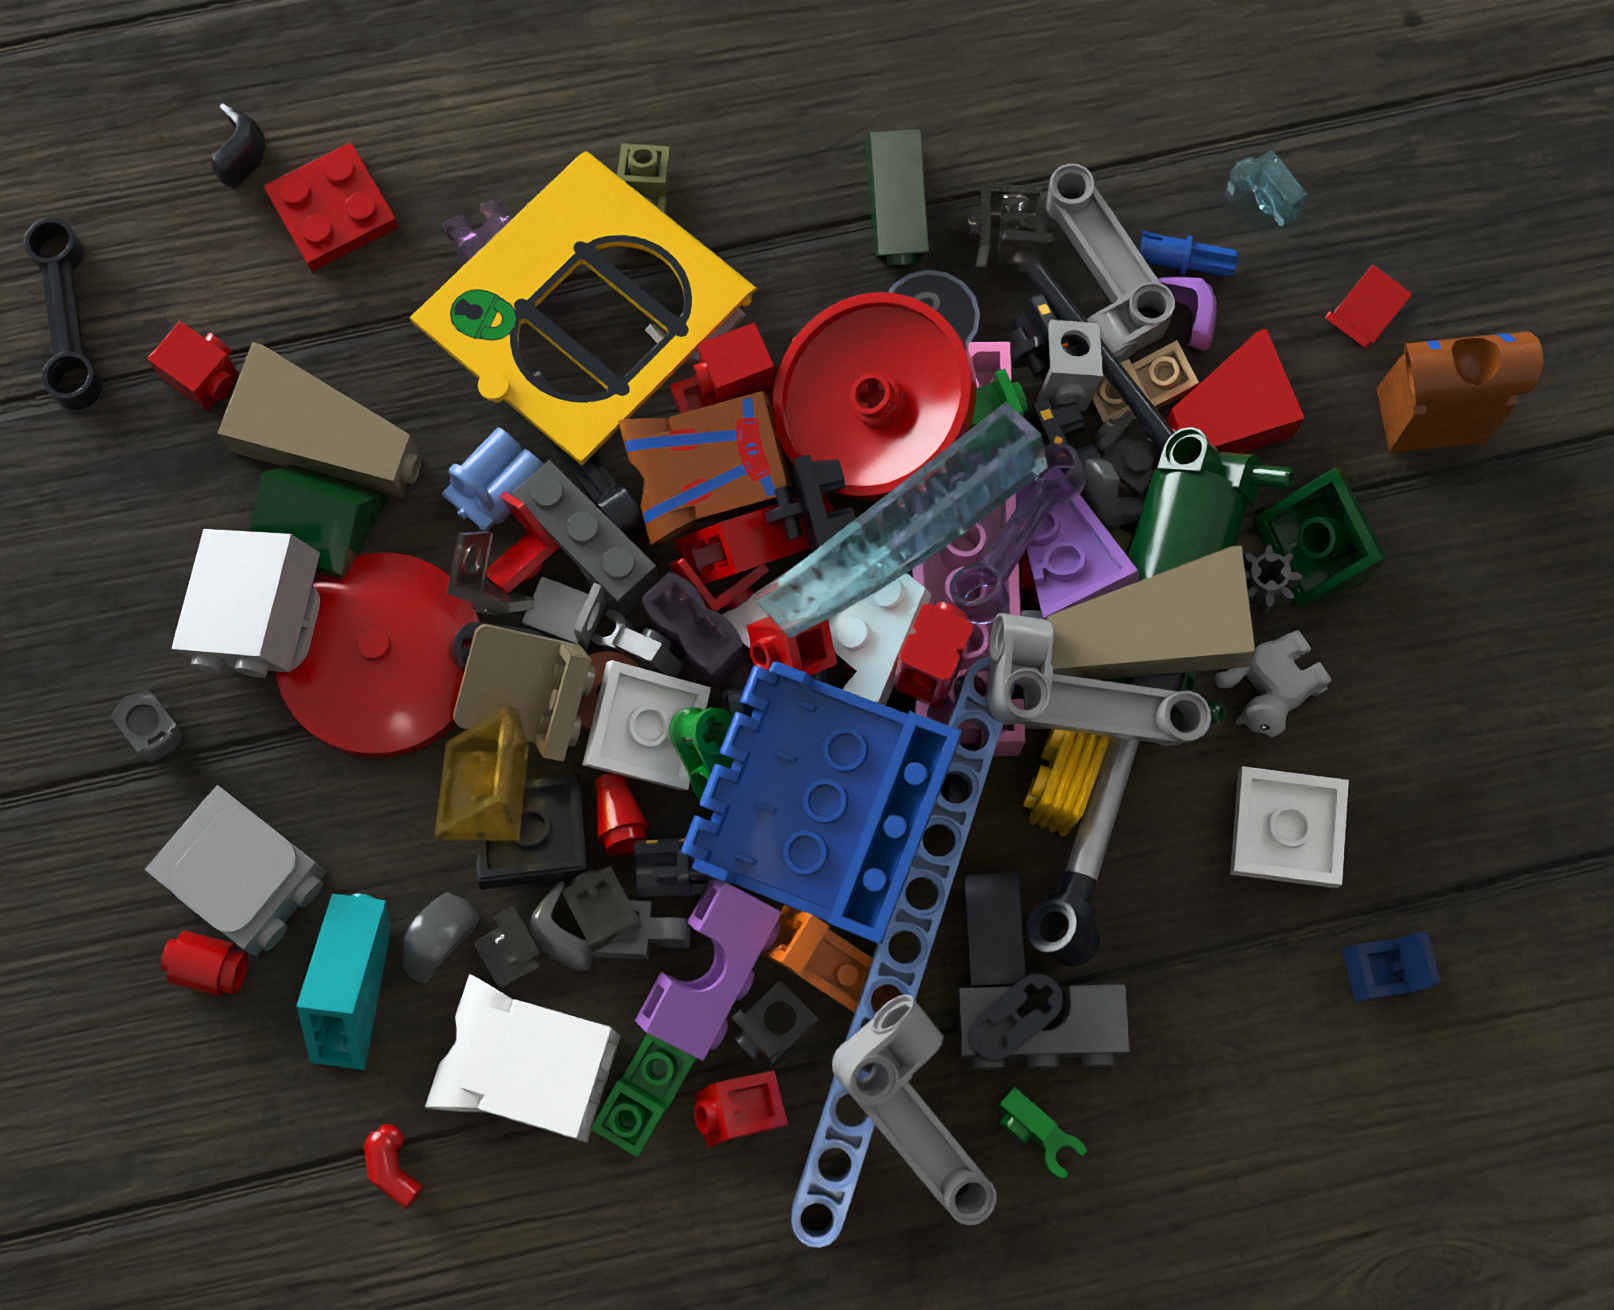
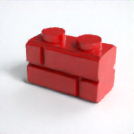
[894,602,974,708]

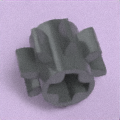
[1243,545,1302,614]

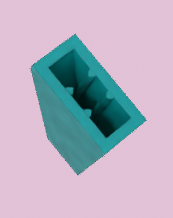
[296,893,391,1070]

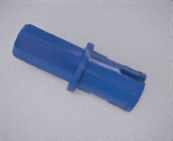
[1138,231,1238,277]

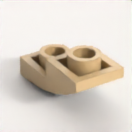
[1092,340,1200,428]

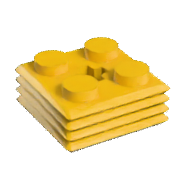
[1022,728,1111,837]

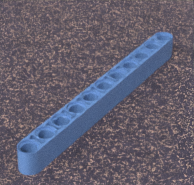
[791,657,1015,1247]

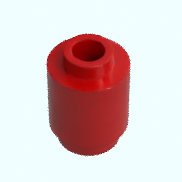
[161,930,249,997]

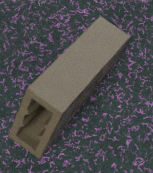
[217,342,421,499]
[1047,546,1255,680]

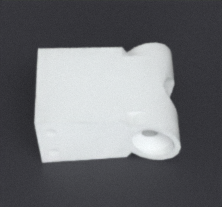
[425,974,621,1143]

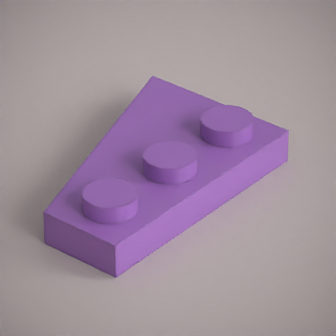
[1016,467,1139,620]

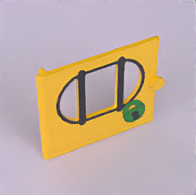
[410,151,757,465]

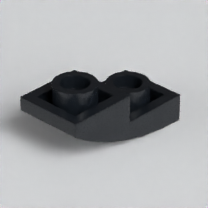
[964,872,1026,988]

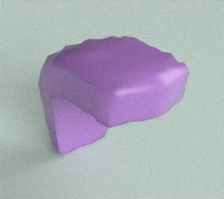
[1158,277,1217,351]

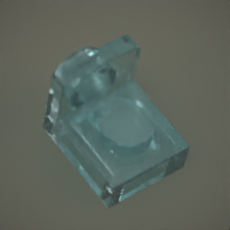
[1224,150,1307,227]

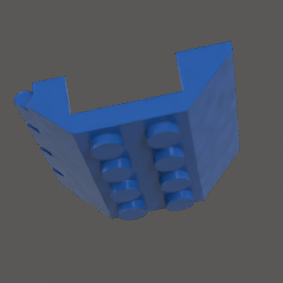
[680,662,963,944]

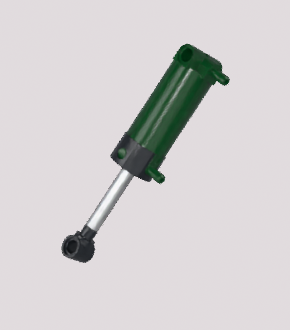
[1027,427,1295,967]

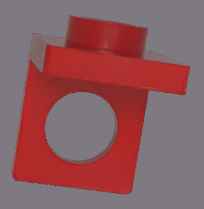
[1325,265,1412,349]
[482,492,559,594]
[668,558,770,614]

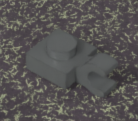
[590,610,683,678]
[592,899,691,960]

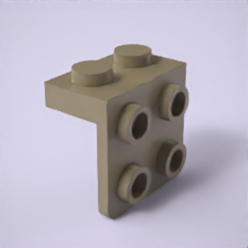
[453,624,595,762]

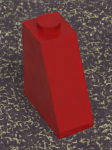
[1166,329,1305,453]
[674,494,835,584]

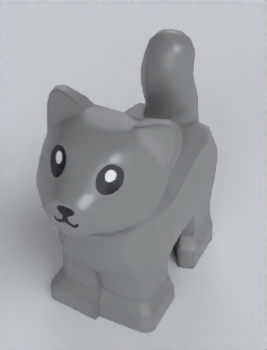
[1214,630,1331,738]

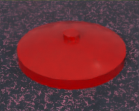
[772,292,977,501]
[275,553,481,758]

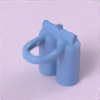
[442,427,544,532]

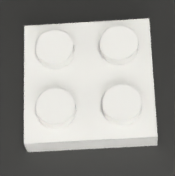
[582,660,711,791]
[1230,766,1349,888]

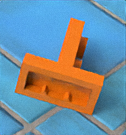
[760,905,900,1013]

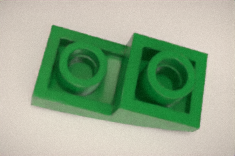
[590,1033,698,1158]

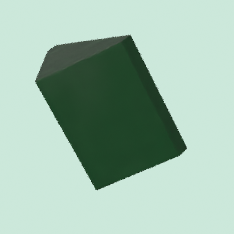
[249,464,387,580]
[1253,467,1387,608]

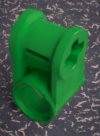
[669,707,734,811]

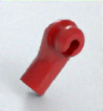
[364,1124,423,1209]

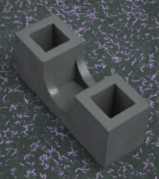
[511,460,660,617]
[956,984,1130,1070]

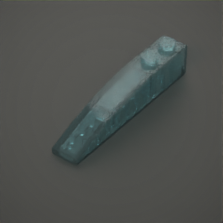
[754,402,1048,639]

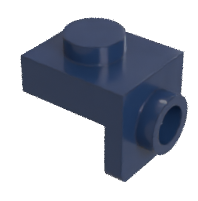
[1342,932,1441,1002]

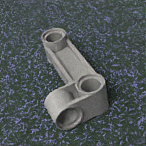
[1046,164,1175,363]
[986,613,1211,746]
[832,995,996,1225]

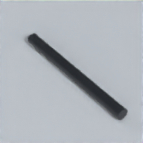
[1024,260,1175,451]

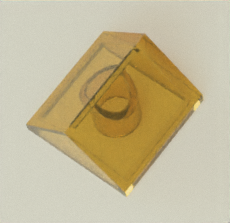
[434,705,529,840]

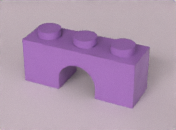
[635,877,782,1061]

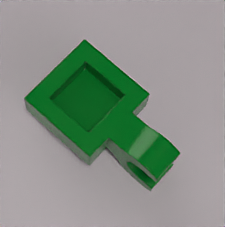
[995,1087,1087,1179]

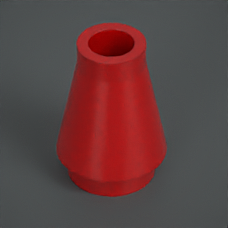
[595,773,650,856]

